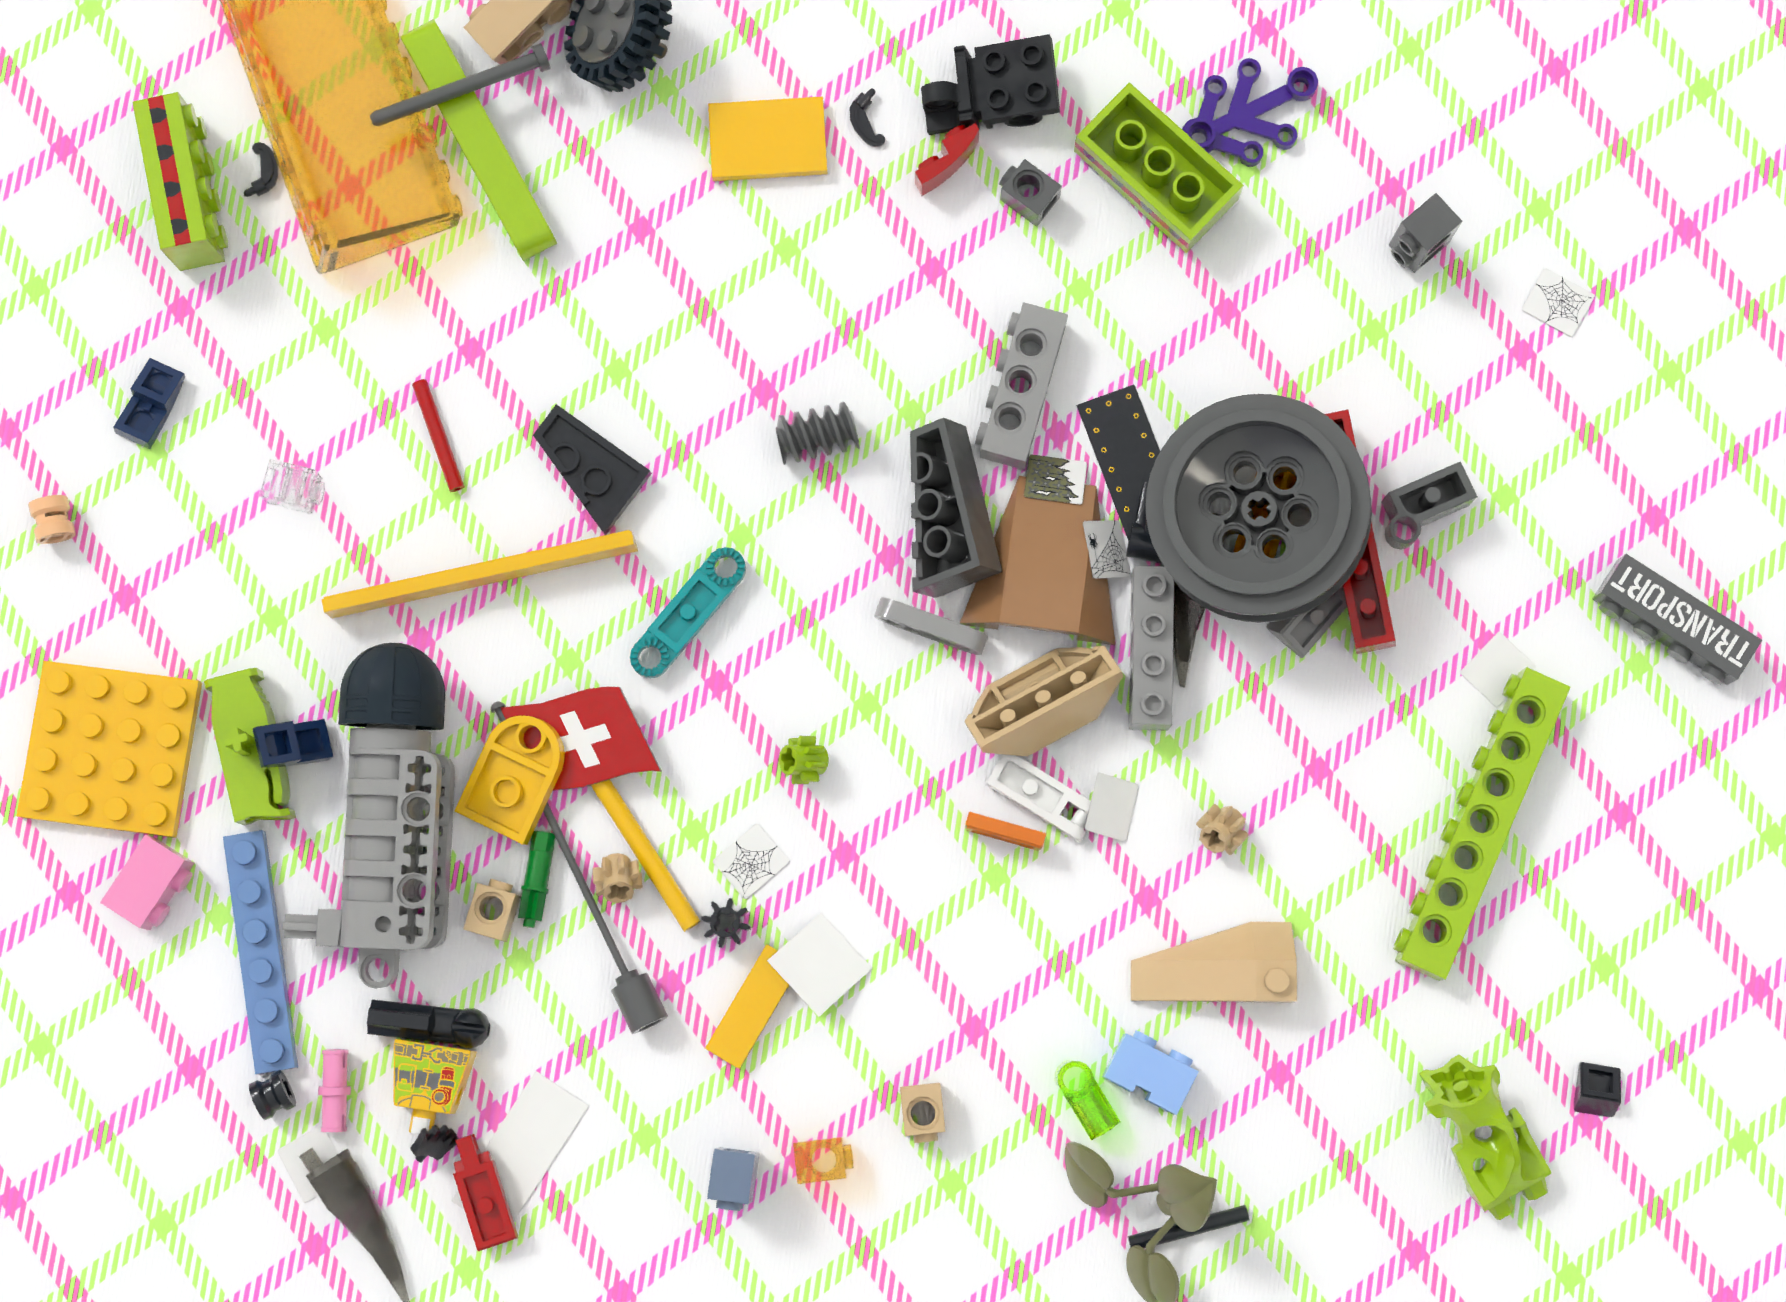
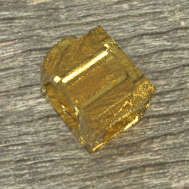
[793,1136,854,1184]

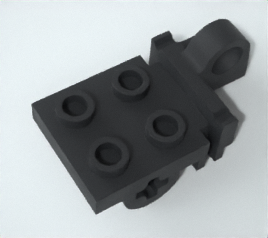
[921,34,1060,135]

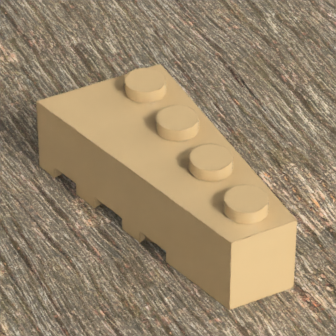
[463,0,574,64]

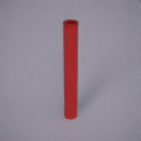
[412,379,465,492]

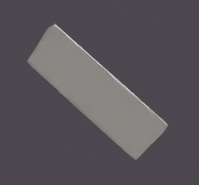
[1266,587,1347,659]

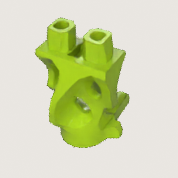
[1419,1054,1552,1220]

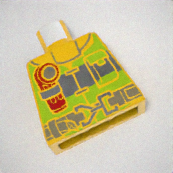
[393,1039,477,1134]

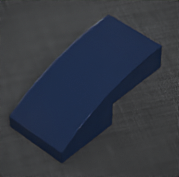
[113,358,185,449]
[252,719,334,768]

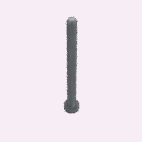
[370,43,551,126]

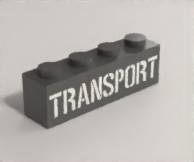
[1592,554,1762,685]

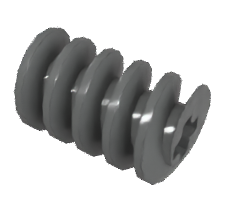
[775,401,860,465]

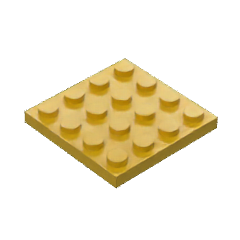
[16,661,202,838]

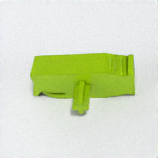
[204,668,296,826]

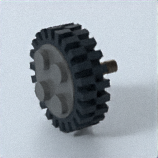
[564,0,673,92]

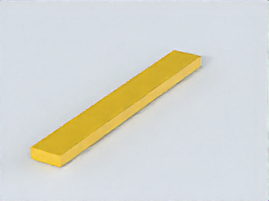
[321,530,638,619]

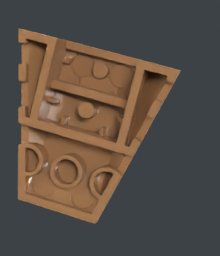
[960,476,1116,645]

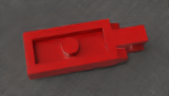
[453,1134,519,1252]

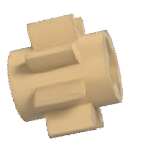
[1196,804,1249,855]
[592,853,643,903]

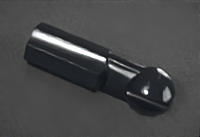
[367,999,490,1048]

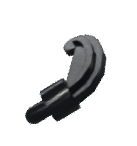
[849,88,885,147]
[243,142,278,197]

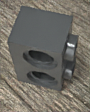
[1389,193,1463,273]

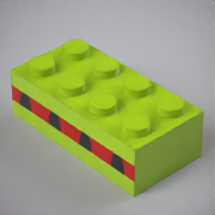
[1074,82,1244,253]
[132,92,228,271]

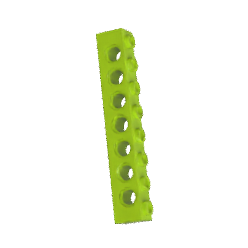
[1393,667,1571,981]

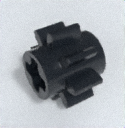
[701,898,751,948]

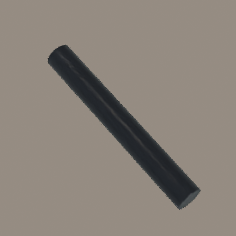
[1128,1205,1250,1249]

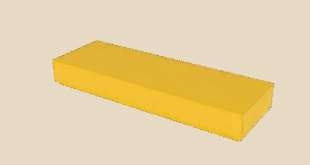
[705,944,789,1069]

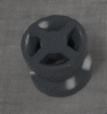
[249,1070,296,1120]

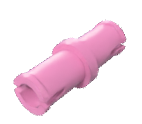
[318,1049,351,1132]

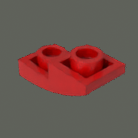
[915,123,979,196]

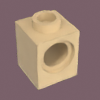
[463,879,521,942]
[900,1083,946,1143]

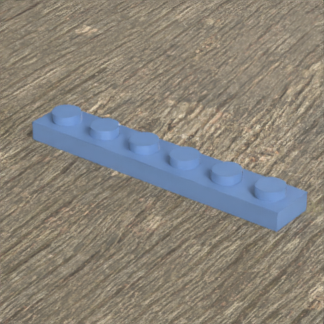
[223,830,299,1074]

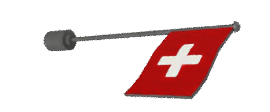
[491,686,668,1034]

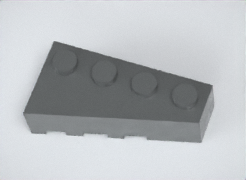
[910,417,1002,598]

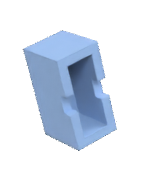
[1102,1030,1199,1115]

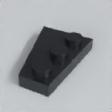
[533,404,652,535]

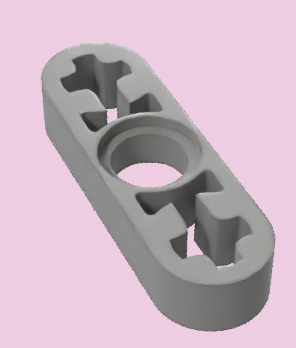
[874,597,988,655]

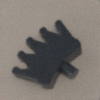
[410,1125,459,1163]

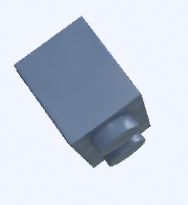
[707,1147,760,1211]

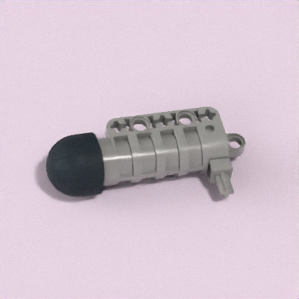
[282,643,455,989]

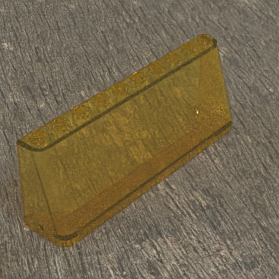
[219,0,463,274]

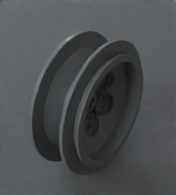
[1146,394,1372,623]

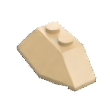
[964,646,1123,757]

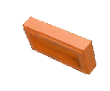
[965,812,1046,851]

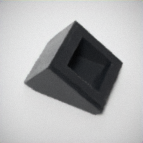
[1574,1062,1621,1117]

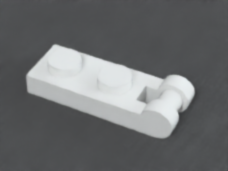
[986,754,1091,842]

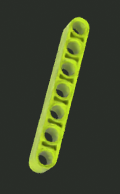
[400,19,557,262]

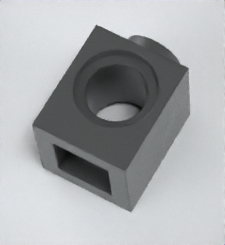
[999,159,1062,227]

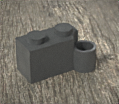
[1381,461,1478,550]

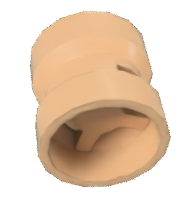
[28,495,76,544]

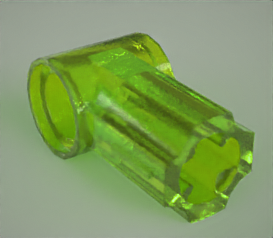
[1054,1059,1121,1140]

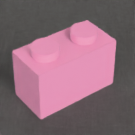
[100,835,195,930]

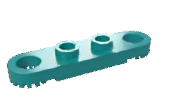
[630,547,746,678]

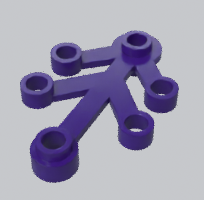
[1182,58,1318,167]

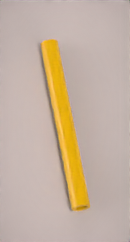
[590,780,701,932]

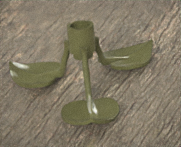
[1065,1141,1217,1302]

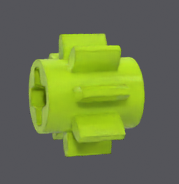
[779,735,829,784]

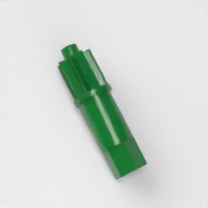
[518,831,556,928]

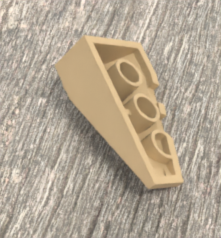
[1131,922,1297,1003]

